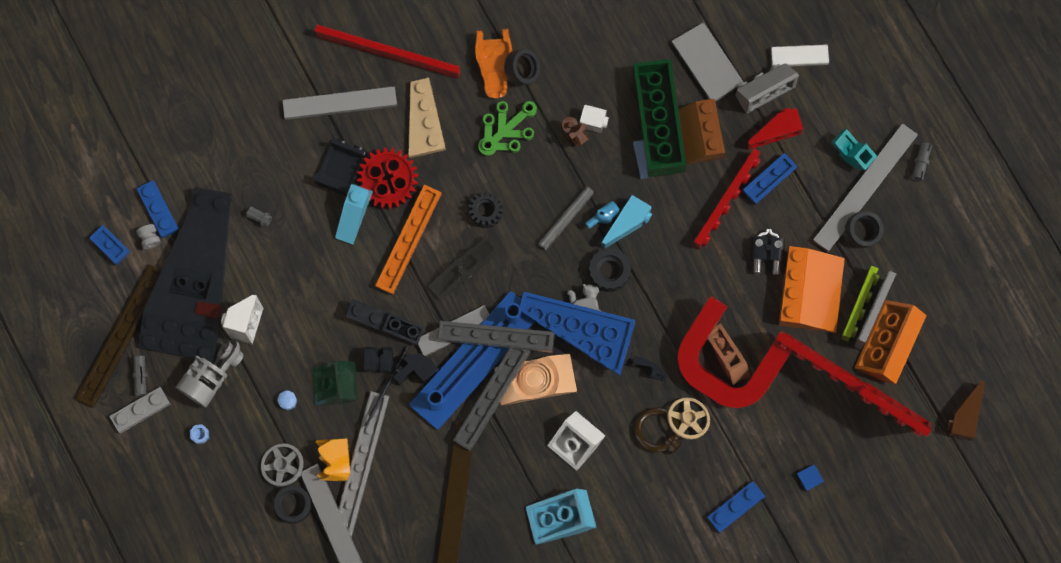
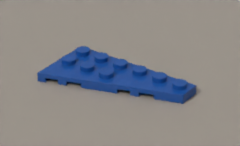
[520,292,636,376]

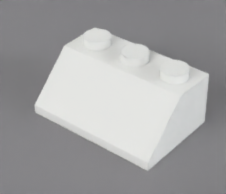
[221,295,264,344]

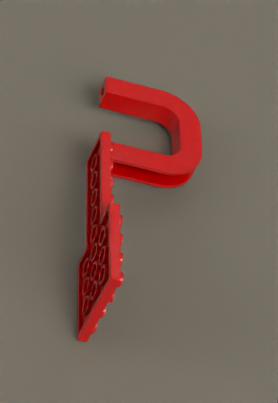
[678,296,932,437]

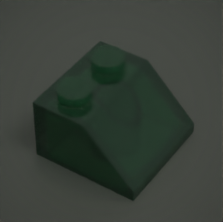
[312,360,358,406]

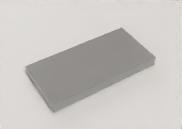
[672,22,744,102]
[854,271,896,350]

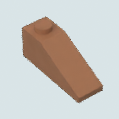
[707,324,750,385]

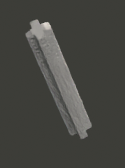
[538,187,594,250]

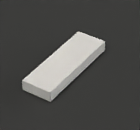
[771,45,829,67]

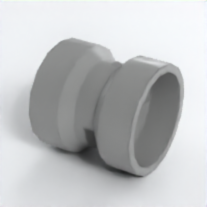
[136,224,161,250]

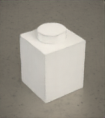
[580,105,609,133]

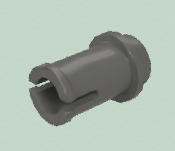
[246,206,272,227]

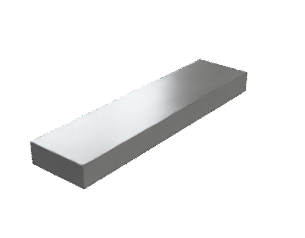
[418,305,489,356]

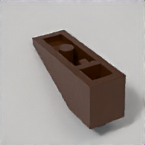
[946,381,985,441]

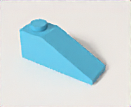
[335,184,373,245]
[602,195,652,248]

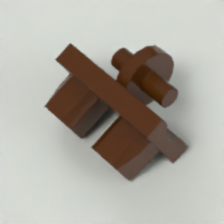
[561,117,589,146]

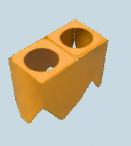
[316,439,350,481]

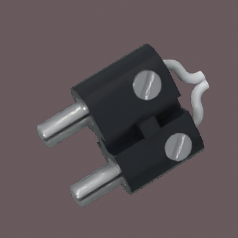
[751,229,785,275]

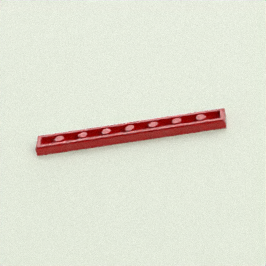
[315,25,460,79]

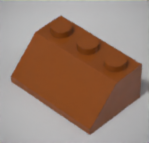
[678,98,725,165]

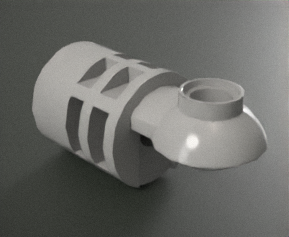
[175,339,244,408]

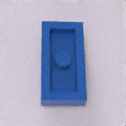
[90,225,130,265]

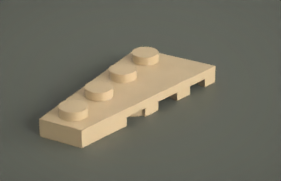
[409,78,446,158]

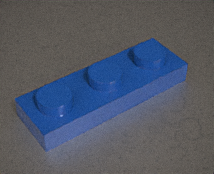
[742,153,798,205]
[136,180,179,239]
[707,481,765,533]

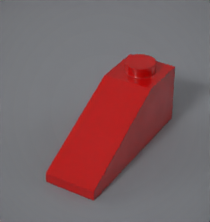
[747,108,803,150]

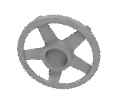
[261,444,303,487]

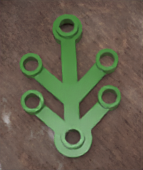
[479,101,537,156]

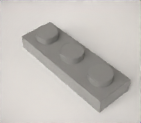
[110,387,171,434]

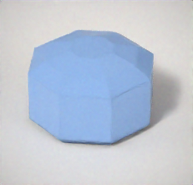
[277,390,297,411]
[190,425,209,444]

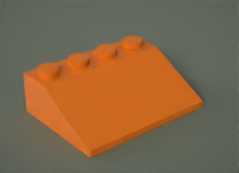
[778,246,845,333]

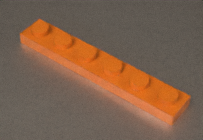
[375,185,442,295]

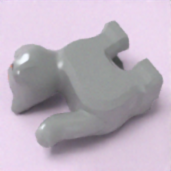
[567,284,601,311]

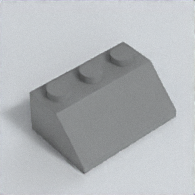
[735,63,799,114]

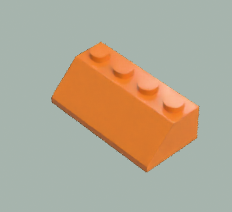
[855,300,927,384]

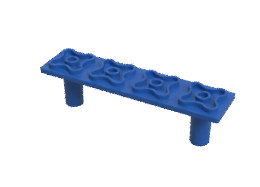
[410,291,535,430]

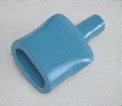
[585,201,620,229]

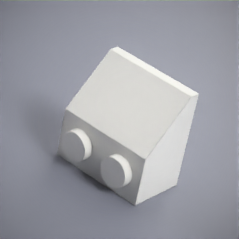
[547,411,605,470]

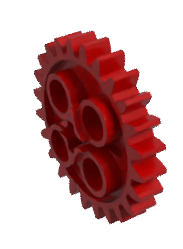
[357,147,419,209]

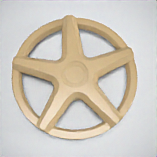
[667,398,710,439]

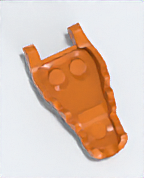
[475,29,512,98]

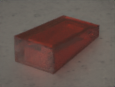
[195,302,222,318]

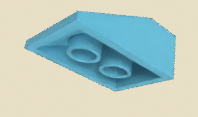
[526,489,596,545]

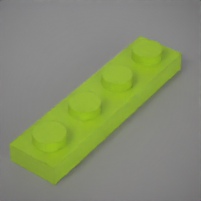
[841,266,880,342]

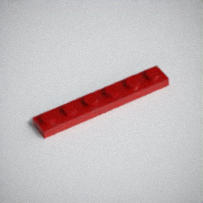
[693,148,761,250]

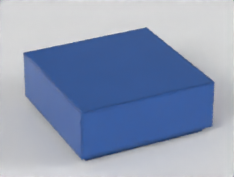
[797,465,824,491]

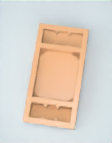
[494,354,577,406]

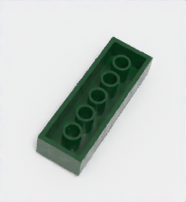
[633,59,686,177]

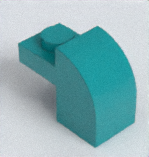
[831,129,877,170]

